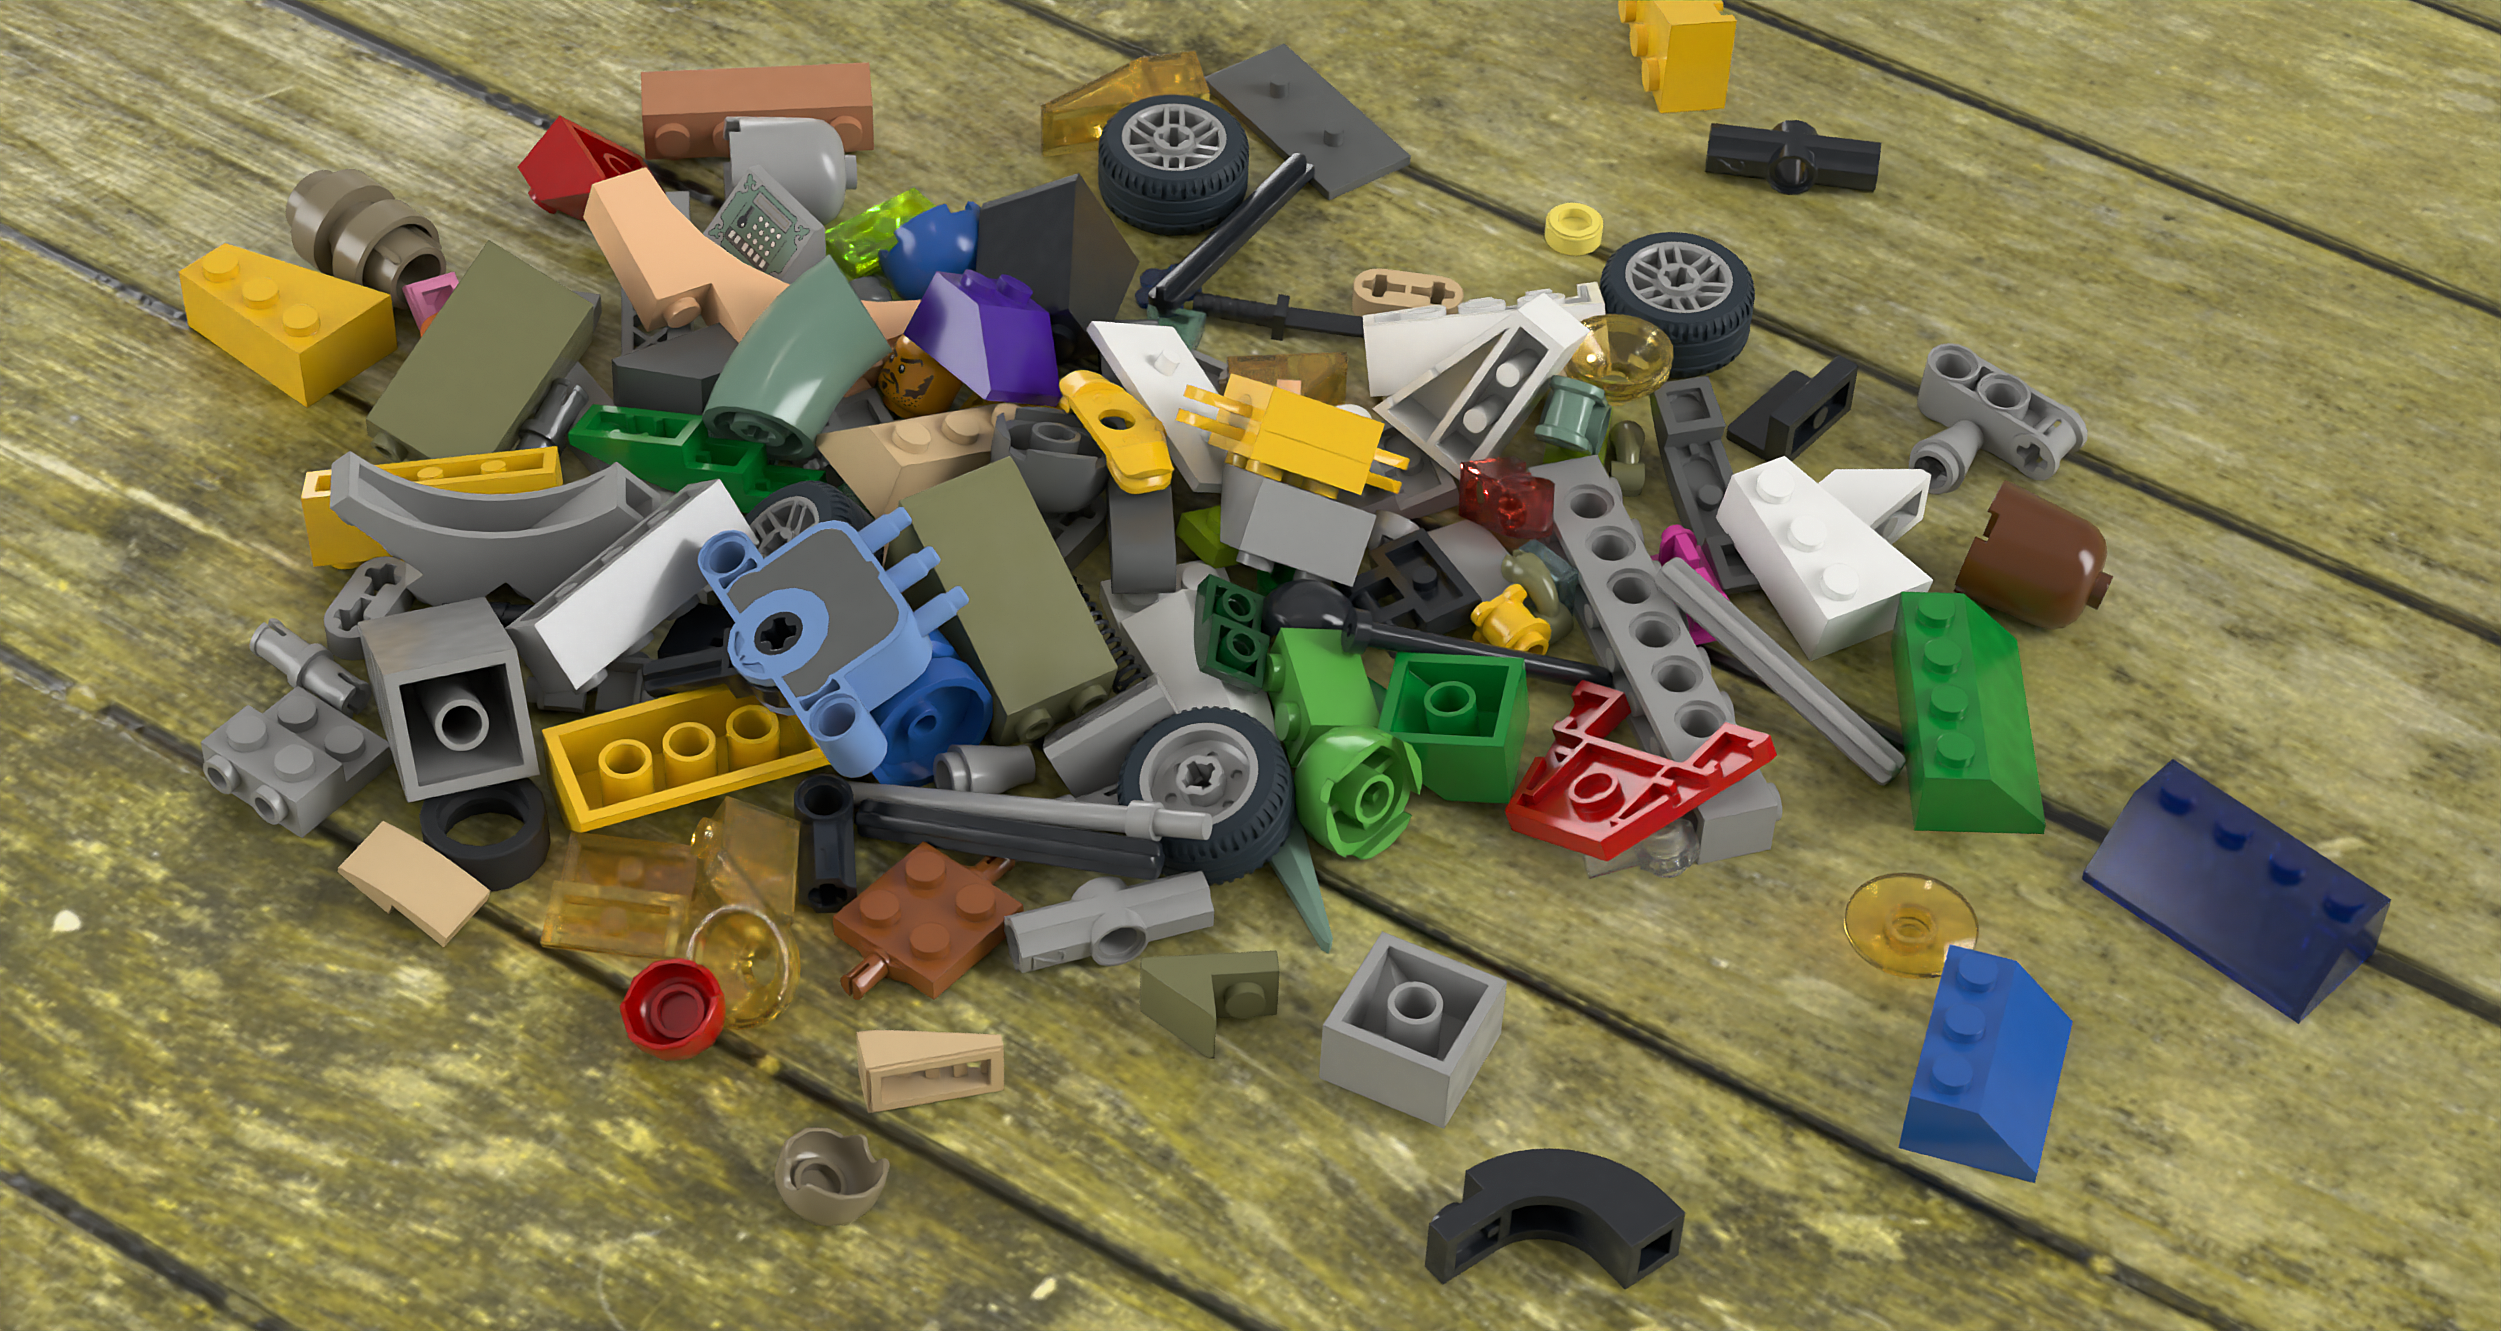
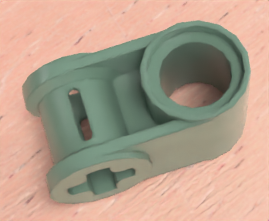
[1534,375,1612,456]

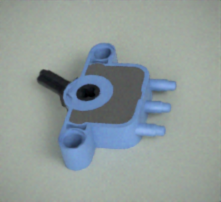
[642,507,969,778]

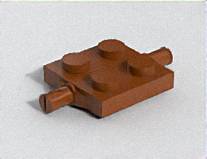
[833,841,1024,1000]

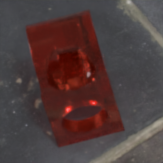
[1458,456,1555,539]

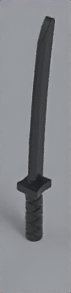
[1192,291,1364,341]

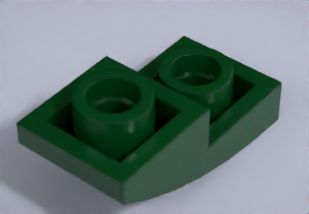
[1194,573,1270,694]

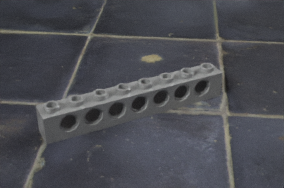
[1524,455,1782,865]

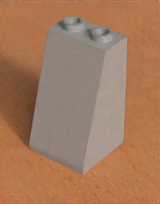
[358,596,540,802]

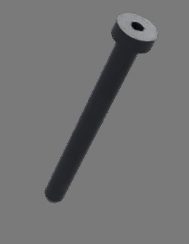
[1341,608,1613,688]

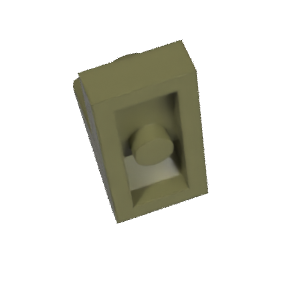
[1139,950,1280,1058]

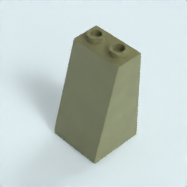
[365,240,594,463]
[883,456,1118,746]

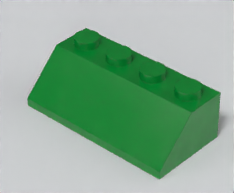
[1890,591,2046,834]

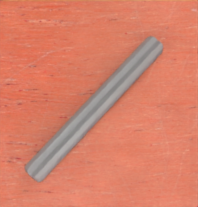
[1654,557,1906,786]

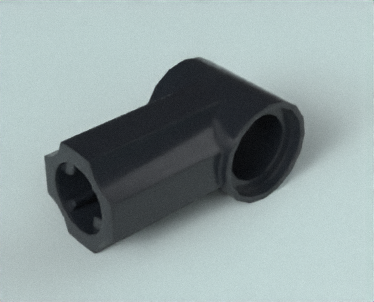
[794,773,857,913]

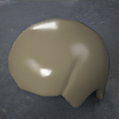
[775,1127,890,1226]

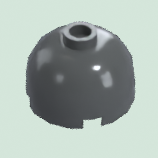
[990,407,1111,520]

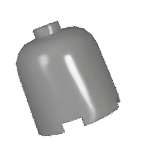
[723,116,857,226]

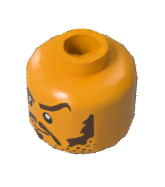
[878,335,963,419]

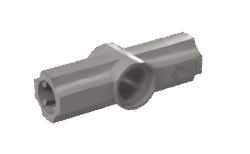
[1004,871,1214,973]

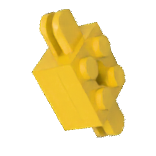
[1175,373,1410,500]

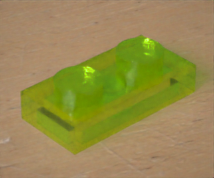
[825,187,936,280]

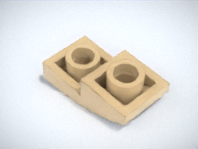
[338,821,490,947]

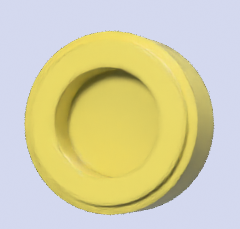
[1544,203,1603,256]

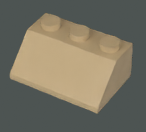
[815,402,1021,519]

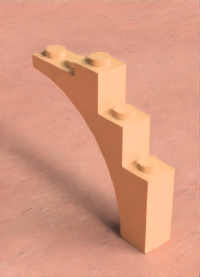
[583,167,921,398]

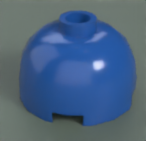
[878,201,981,301]

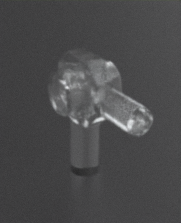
[1583,818,1701,879]

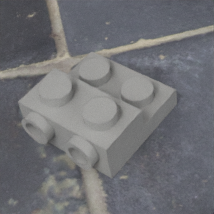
[201,686,394,838]

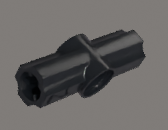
[1705,120,1881,195]

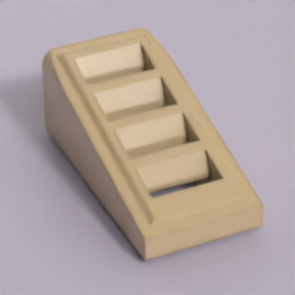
[856,1030,1004,1113]

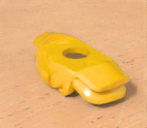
[1059,370,1174,494]

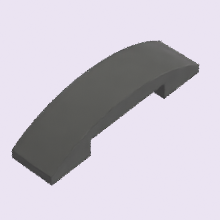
[1649,376,1762,595]

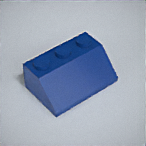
[1898,944,2073,1183]

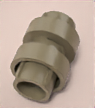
[286,169,446,310]

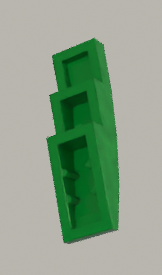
[568,404,827,513]

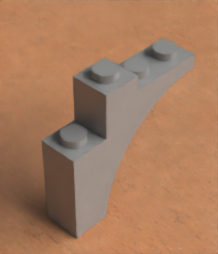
[330,451,661,607]

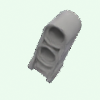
[1917,343,2088,480]

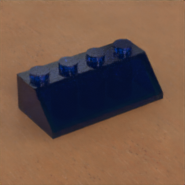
[2082,759,2391,1024]

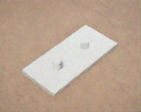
[1086,321,1228,493]

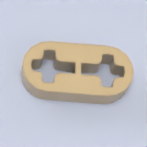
[1352,269,1464,316]

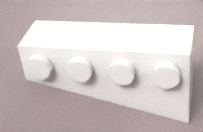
[1363,282,1610,401]

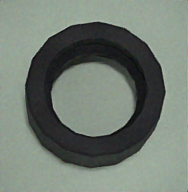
[419,777,551,892]

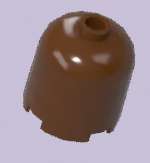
[1954,480,2113,630]

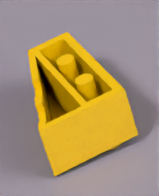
[1618,0,1737,113]
[179,243,398,408]

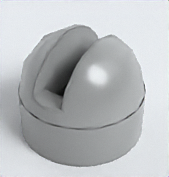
[1367,510,1420,551]

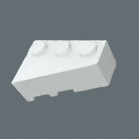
[1372,293,1590,486]
[1716,456,1933,661]

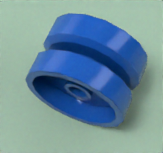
[869,628,993,787]

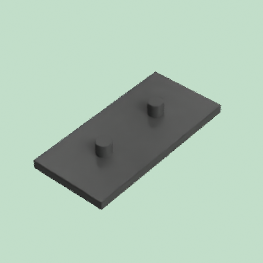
[1203,44,1411,201]

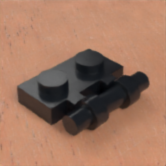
[1332,528,1482,659]

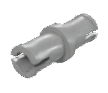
[250,618,372,718]

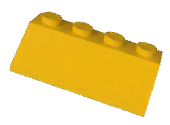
[542,684,831,833]

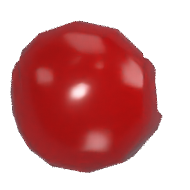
[619,958,726,1062]

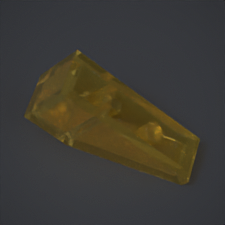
[1041,51,1210,157]

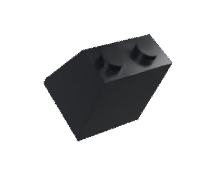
[976,173,1140,365]

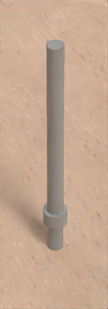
[846,781,1212,841]

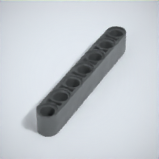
[1098,319,1176,594]

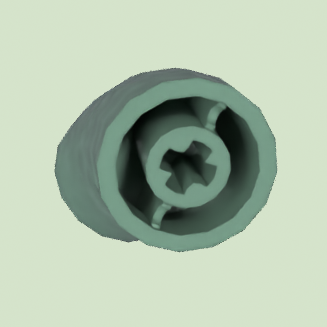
[702,254,893,461]

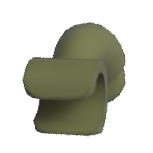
[1609,420,1645,497]
[1501,549,1574,645]

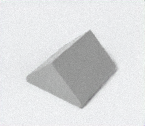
[1043,672,1179,798]

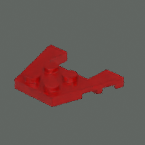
[1504,680,1777,862]

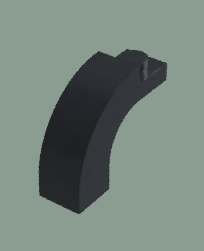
[1425,1148,1686,1290]

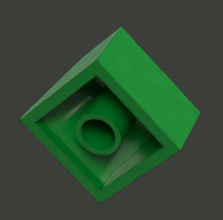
[1378,652,1530,804]

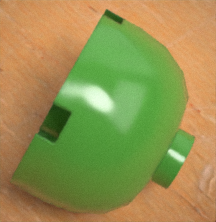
[1294,724,1422,860]

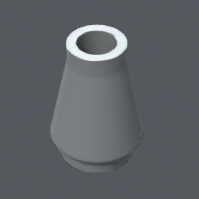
[1908,420,1984,494]
[933,744,1036,794]

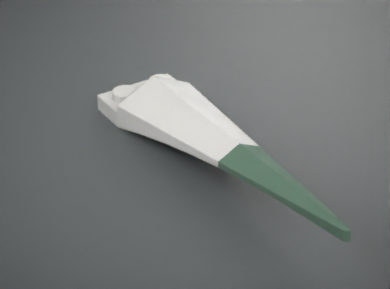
[1099,560,1333,954]

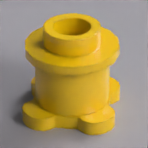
[1470,584,1552,655]

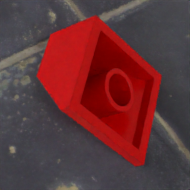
[518,115,666,221]

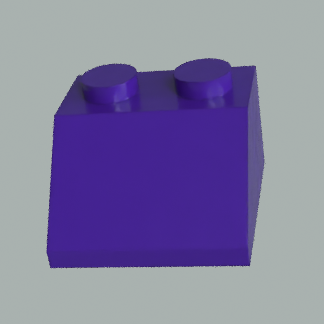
[903,270,1062,407]

